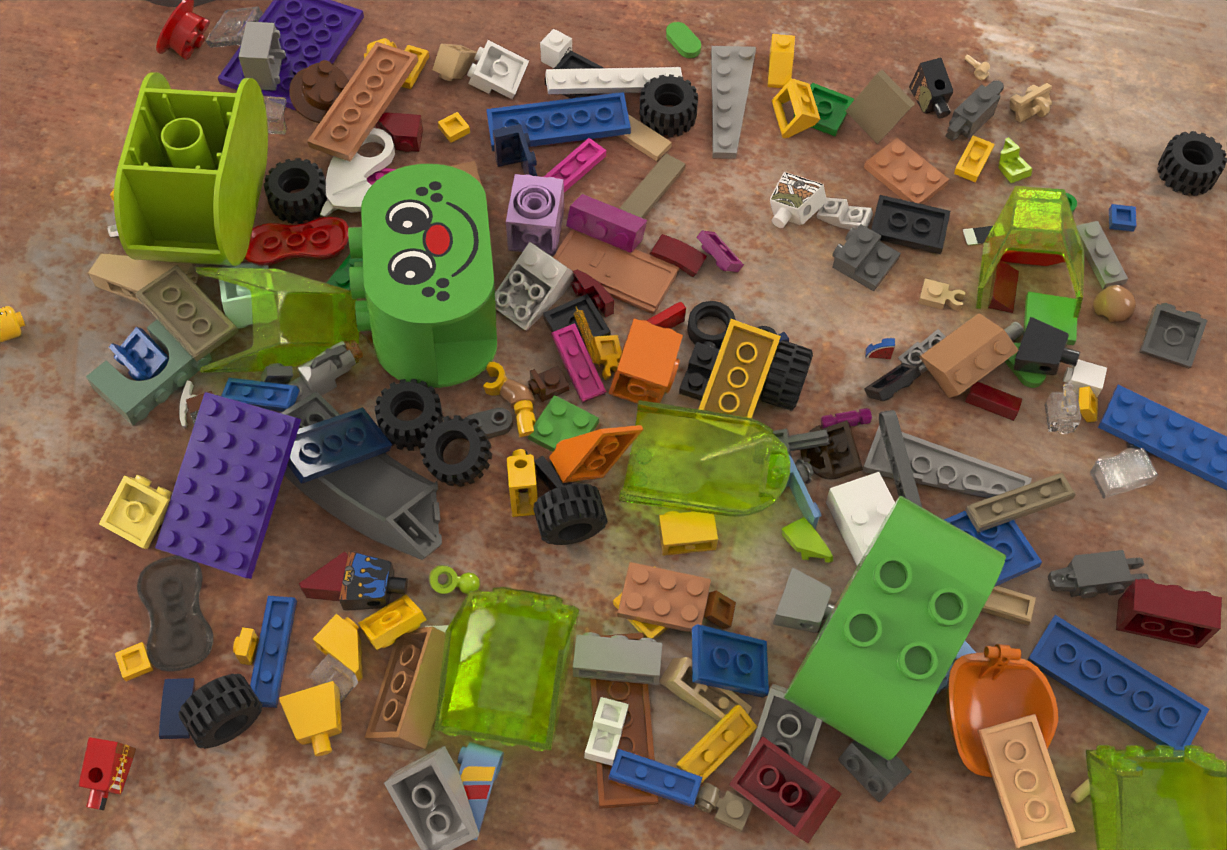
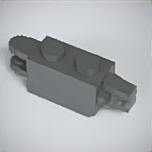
[945,80,1004,141]
[1048,550,1149,599]

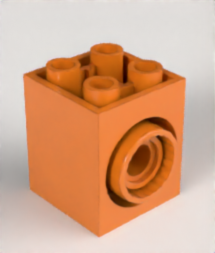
[608,318,683,410]

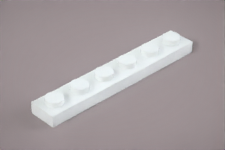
[545,67,682,94]

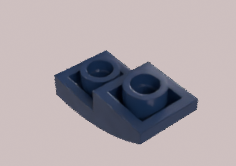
[159,678,195,739]

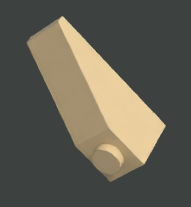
[659,657,752,721]

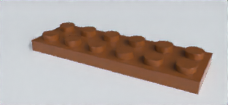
[590,633,659,809]

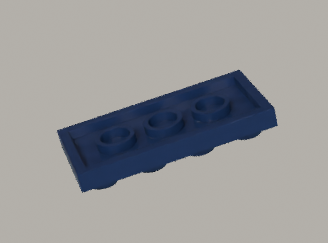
[287,407,392,484]

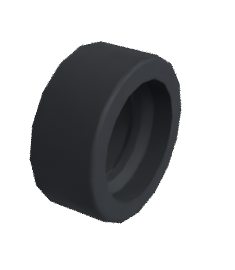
[687,301,736,349]

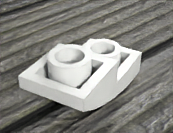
[817,198,873,230]

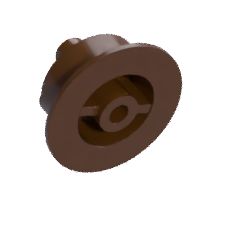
[289,60,349,123]

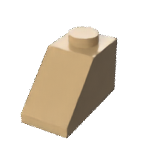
[432,44,477,81]

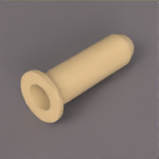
[1070,767,1109,803]

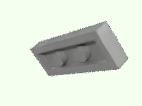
[1073,221,1128,289]

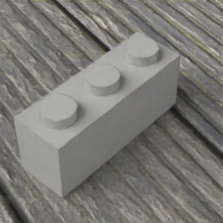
[573,632,662,685]

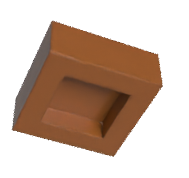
[704,590,736,629]

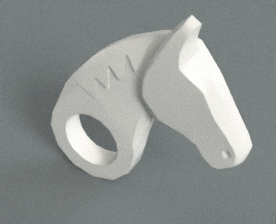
[320,128,395,217]

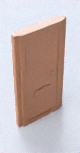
[553,229,680,314]

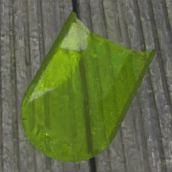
[619,400,790,517]

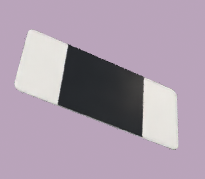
[963,225,1008,245]

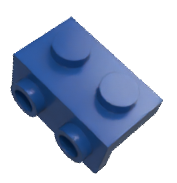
[109,327,169,381]

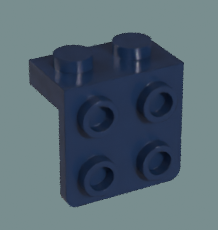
[493,124,537,176]

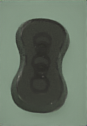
[137,555,214,672]

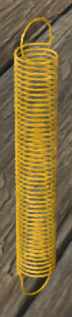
[574,307,602,367]

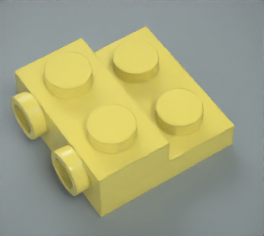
[99,475,173,549]

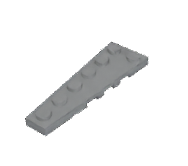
[711,46,756,159]
[862,426,1032,498]

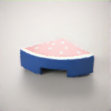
[865,338,895,359]

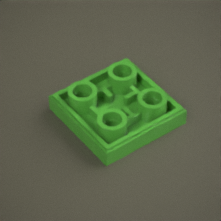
[1023,291,1078,346]

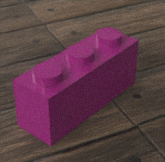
[566,194,647,253]

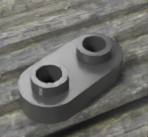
[466,408,513,440]

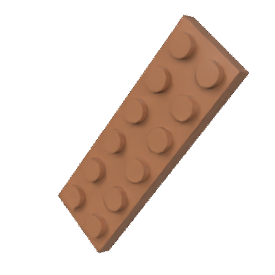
[307,42,418,162]

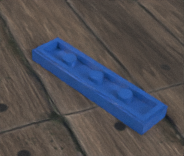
[250,596,297,708]

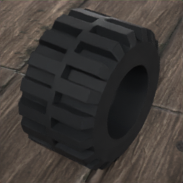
[639,74,698,138]
[1157,131,1227,196]
[264,158,327,224]
[761,340,813,411]
[375,379,443,451]
[420,415,492,487]
[533,483,608,545]
[179,674,263,749]

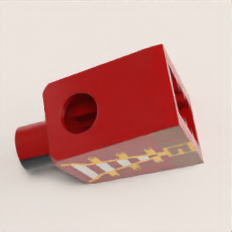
[79,737,136,810]

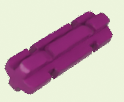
[821,408,872,429]

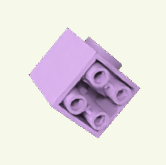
[506,174,564,255]

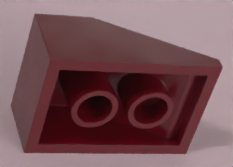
[729,736,842,843]

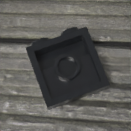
[679,341,720,401]

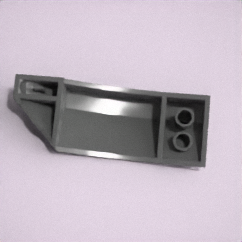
[281,391,442,560]

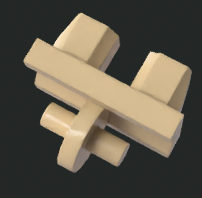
[1010,83,1052,123]

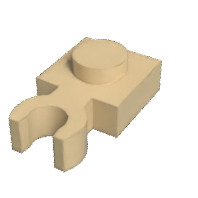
[918,278,965,311]

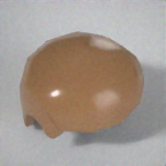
[1093,285,1136,322]

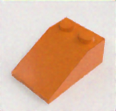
[549,425,643,483]

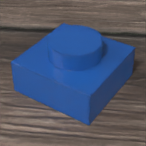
[1109,204,1137,232]

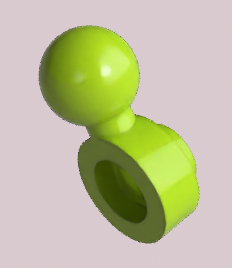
[429,565,480,594]

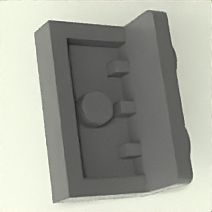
[838,740,912,802]

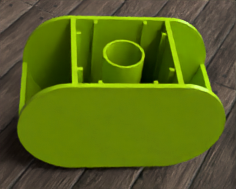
[114,72,268,266]

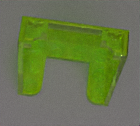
[1086,745,1227,850]

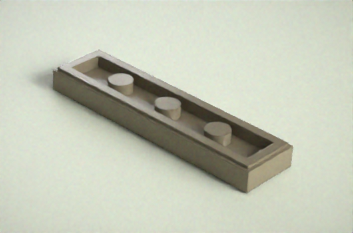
[619,153,686,219]
[965,473,1076,533]

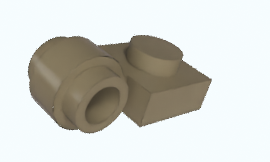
[694,783,754,833]

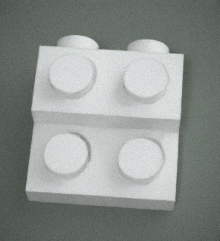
[467,40,529,99]

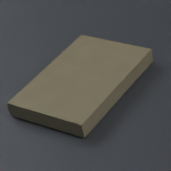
[846,69,915,144]

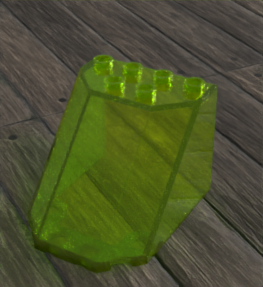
[434,587,580,751]

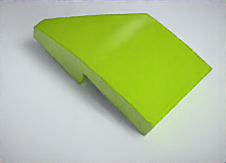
[998,137,1032,183]
[781,517,834,563]

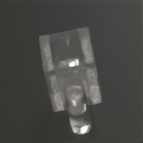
[1045,383,1081,434]

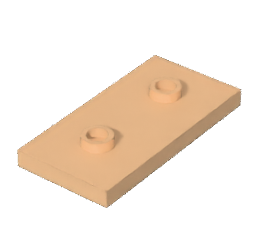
[977,714,1076,848]

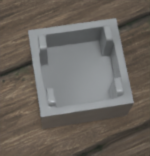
[239,22,286,90]

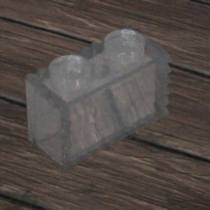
[1090,448,1159,499]

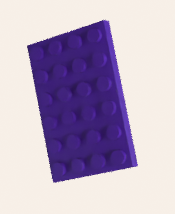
[218,0,364,111]
[155,392,301,579]

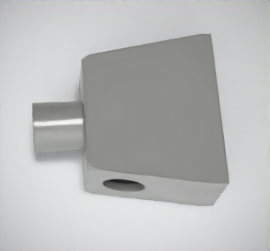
[773,568,835,632]

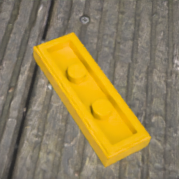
[676,704,757,783]

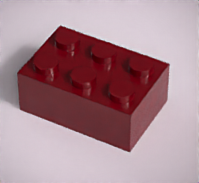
[1116,579,1222,648]

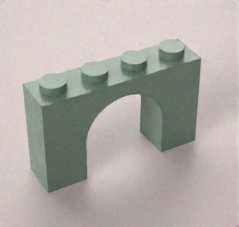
[86,320,212,426]

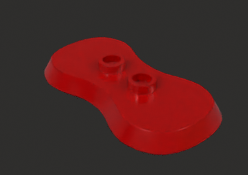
[245,217,349,266]

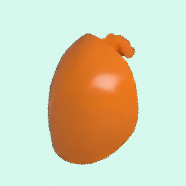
[946,644,1058,777]

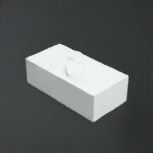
[826,472,895,566]

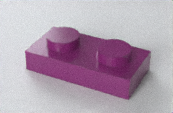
[696,230,744,272]

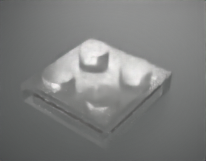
[205,6,263,48]

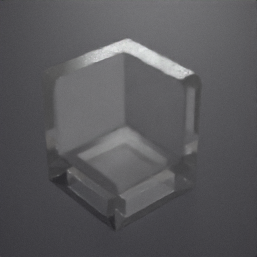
[263,96,287,135]
[309,654,358,703]

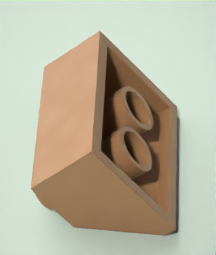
[919,313,1019,398]

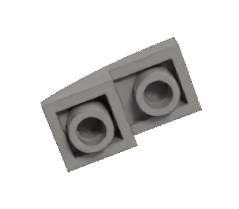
[898,329,946,373]

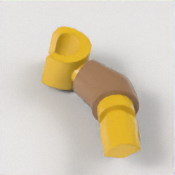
[483,362,536,438]

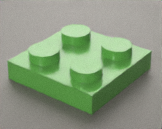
[528,395,599,452]

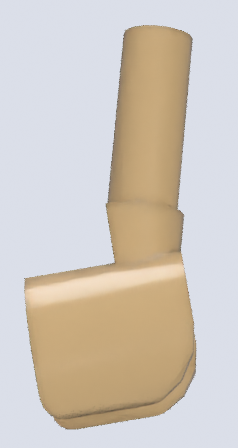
[965,55,990,80]

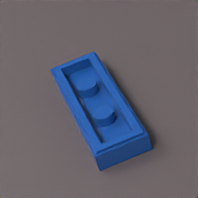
[221,378,300,412]
[609,749,703,807]

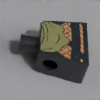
[909,58,953,119]

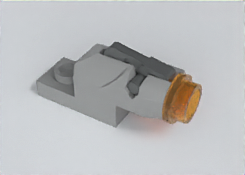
[286,339,363,404]

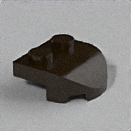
[801,420,863,479]

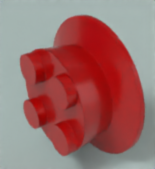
[156,0,210,60]

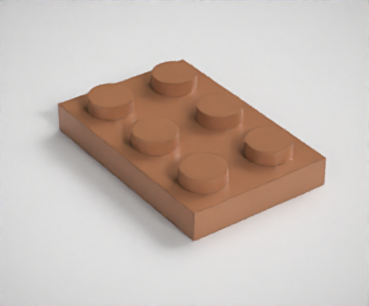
[864,138,949,204]
[617,562,711,633]

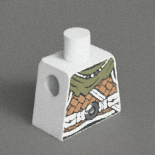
[770,172,827,228]

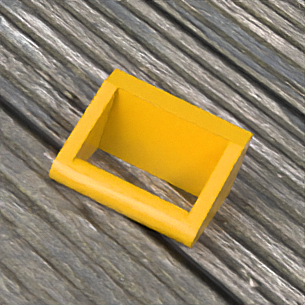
[772,78,820,139]

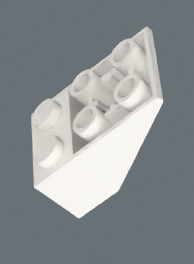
[495,242,573,331]

